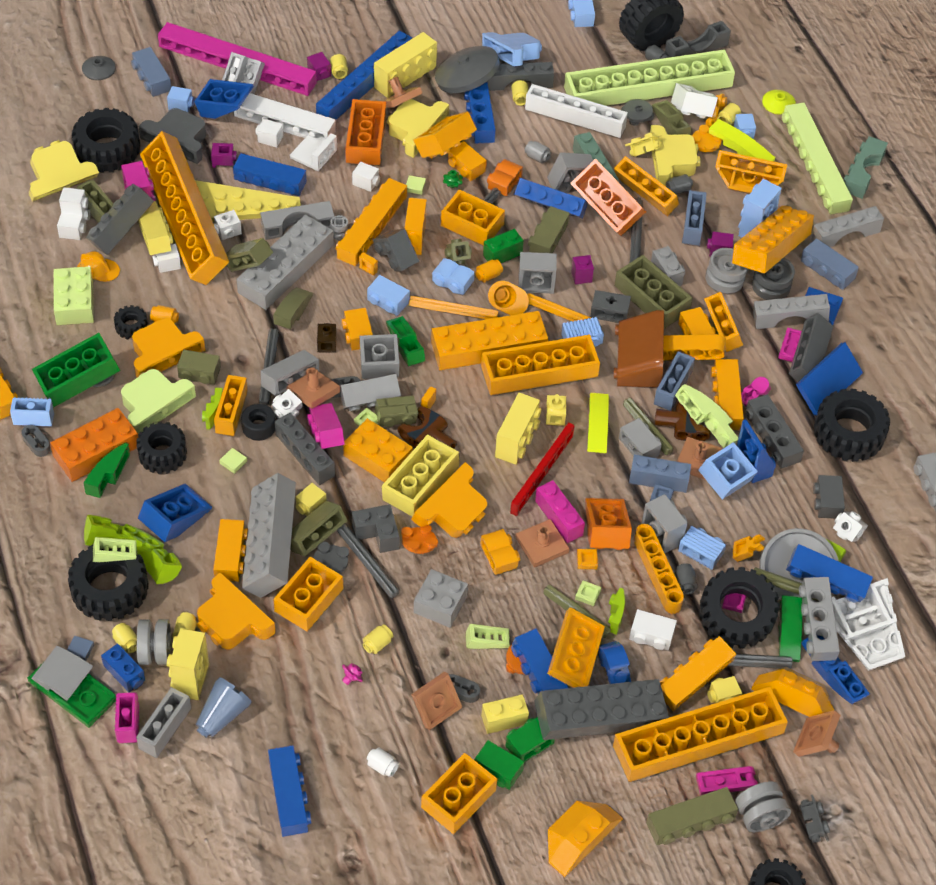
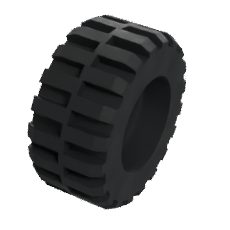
[619,0,684,51]
[72,108,140,173]
[814,388,890,462]
[68,545,149,621]
[699,567,780,649]

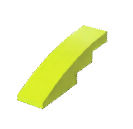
[709,119,775,161]
[587,393,609,453]

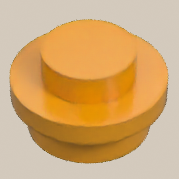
[716,93,727,110]

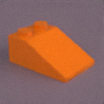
[585,498,632,550]

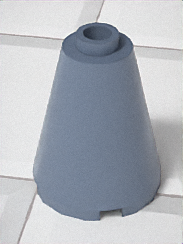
[196,677,252,738]

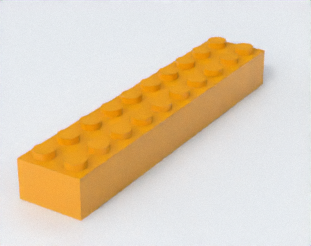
[140,131,229,285]

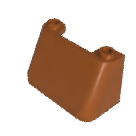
[614,310,664,387]

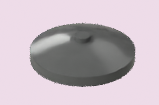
[435,46,500,93]

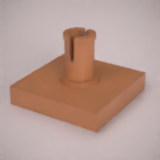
[383,77,422,108]
[287,367,340,409]
[677,437,723,480]
[515,519,569,568]
[411,672,462,730]
[793,710,841,757]

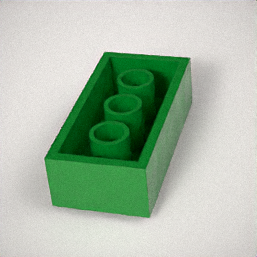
[32,333,121,408]

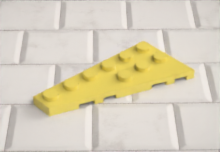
[195,180,301,222]

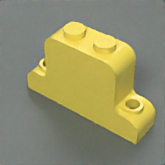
[387,99,449,158]
[650,125,700,186]
[29,140,99,202]

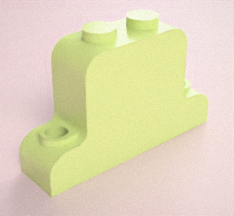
[121,369,196,434]

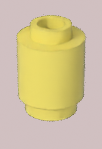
[330,54,348,79]
[511,80,529,106]
[717,103,741,125]
[172,612,197,638]
[112,623,137,653]
[363,624,393,654]

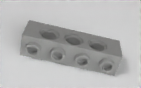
[799,577,840,661]

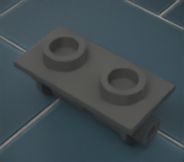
[800,794,830,843]

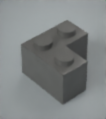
[373,229,419,271]
[352,504,399,553]

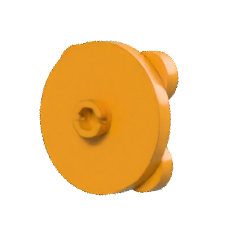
[691,125,722,152]

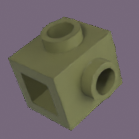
[445,239,472,265]

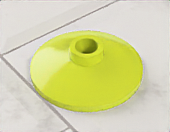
[762,90,796,115]

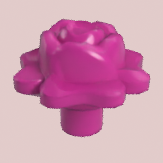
[342,663,363,685]

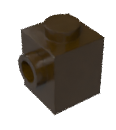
[317,323,337,353]

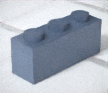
[131,47,171,97]
[682,190,707,245]
[801,238,859,290]
[654,351,695,410]
[629,454,691,493]

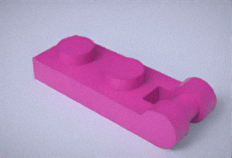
[696,766,758,796]

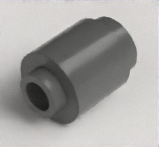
[645,45,670,61]
[666,174,693,195]
[675,563,698,595]

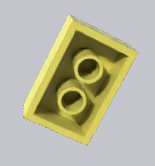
[495,393,542,465]
[167,629,209,700]

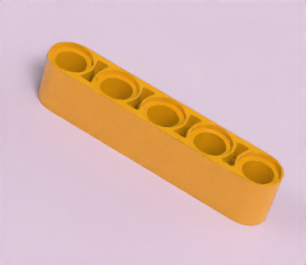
[663,334,726,360]
[634,524,684,614]

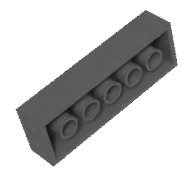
[534,679,669,740]

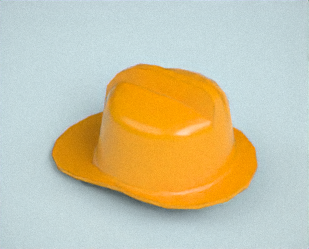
[77,251,120,282]
[488,280,529,315]

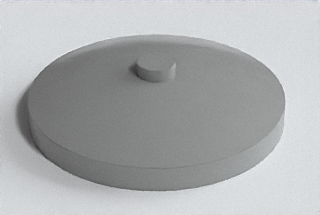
[759,528,839,604]

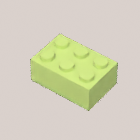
[54,266,94,325]

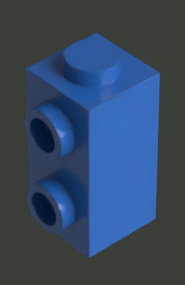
[101,643,145,693]

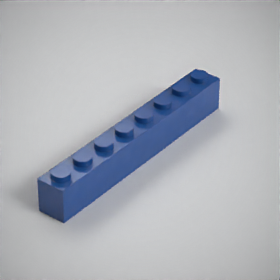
[316,30,412,120]

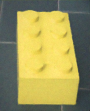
[374,32,437,98]
[382,435,459,517]

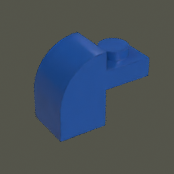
[598,641,631,684]

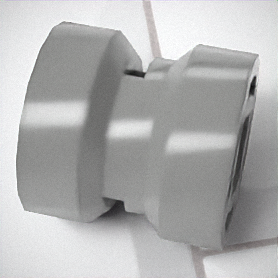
[330,215,348,240]

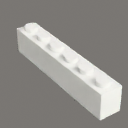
[525,84,628,138]
[234,93,336,141]

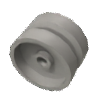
[705,248,748,294]
[137,619,172,665]
[735,781,791,833]

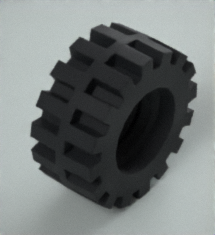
[114,305,148,340]

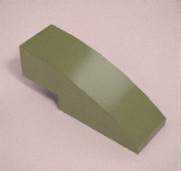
[652,100,691,135]
[273,287,313,329]

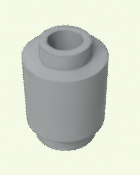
[525,141,551,163]

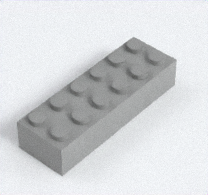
[237,214,334,310]
[242,473,296,598]

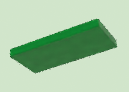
[27,662,116,728]

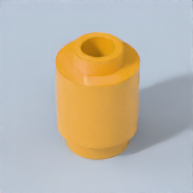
[475,259,503,283]
[150,305,179,323]

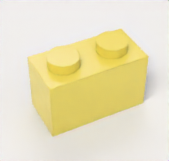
[481,694,529,734]

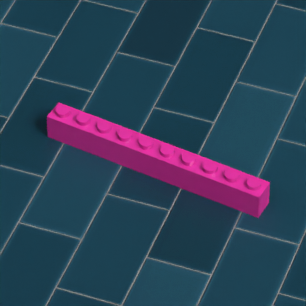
[158,22,317,96]

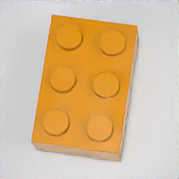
[413,111,477,158]
[441,189,505,246]
[343,418,413,483]
[273,557,343,632]
[421,753,497,835]

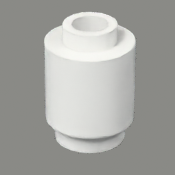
[366,747,400,777]

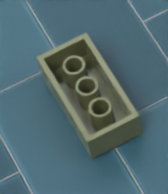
[614,255,693,329]

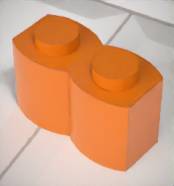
[487,159,523,196]

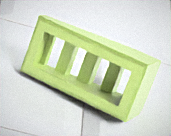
[93,537,136,562]
[466,624,510,649]

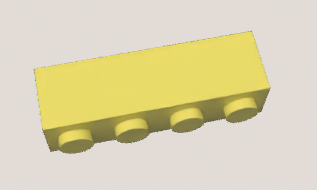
[138,201,173,255]

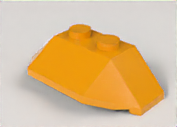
[715,150,787,194]
[751,667,834,717]
[548,801,623,877]

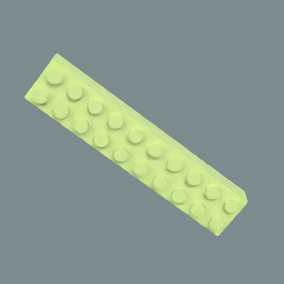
[564,50,735,106]

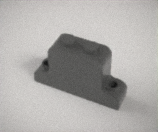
[139,108,206,164]

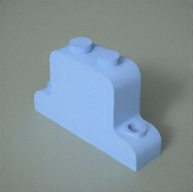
[482,32,542,66]

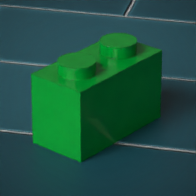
[483,229,524,263]
[505,717,555,762]
[474,740,524,790]

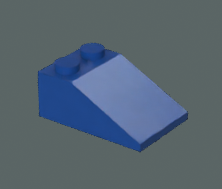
[194,79,254,119]
[737,420,776,483]
[138,484,212,542]

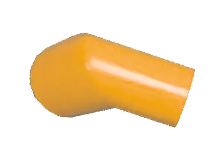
[705,106,719,128]

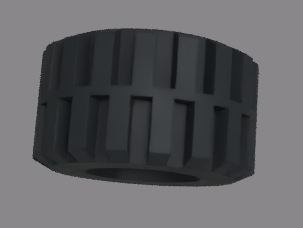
[136,421,187,474]
[748,858,806,885]

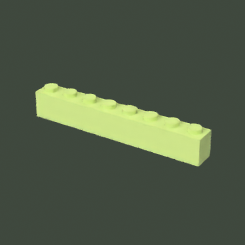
[782,103,853,215]

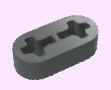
[22,425,50,457]
[449,674,480,703]

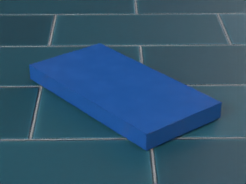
[796,342,863,415]

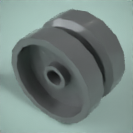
[752,257,795,300]

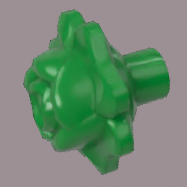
[443,170,463,188]

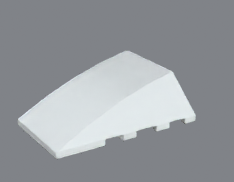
[832,578,905,671]

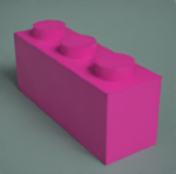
[307,403,345,449]
[535,480,585,544]

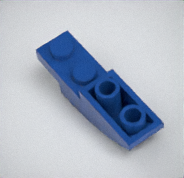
[801,635,870,704]

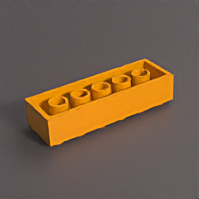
[732,205,814,274]
[431,311,548,371]
[481,334,600,395]

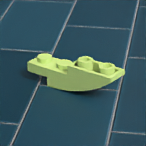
[675,384,738,448]

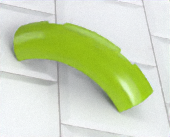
[84,515,182,584]

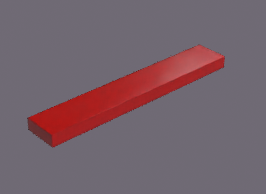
[510,422,575,516]

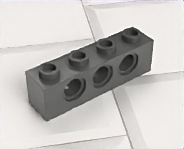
[745,394,804,469]
[275,412,335,486]

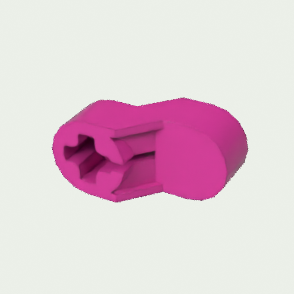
[741,377,771,407]

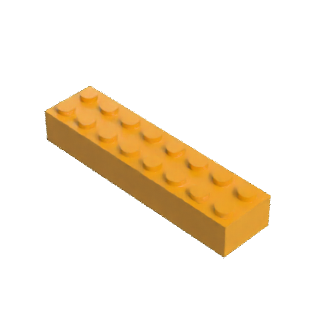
[613,687,788,782]

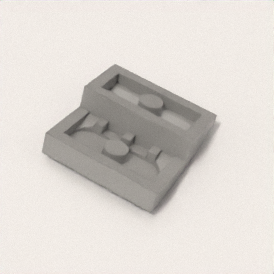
[222,52,265,94]
[31,646,93,700]

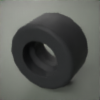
[241,403,276,441]

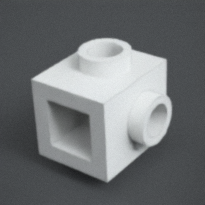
[214,210,242,240]
[272,389,303,419]
[833,511,868,542]

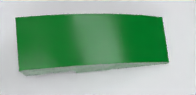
[386,316,425,367]
[83,443,130,498]
[778,595,802,662]

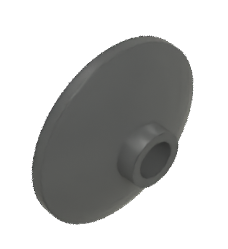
[82,56,116,80]

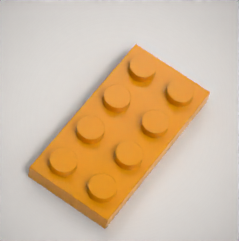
[547,607,605,688]

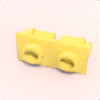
[625,132,662,157]

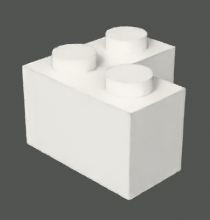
[671,83,718,118]
[57,187,90,240]

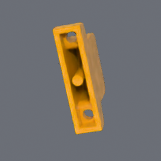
[132,318,205,378]
[411,462,487,538]
[197,573,276,650]

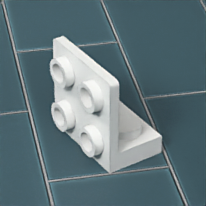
[290,133,337,171]

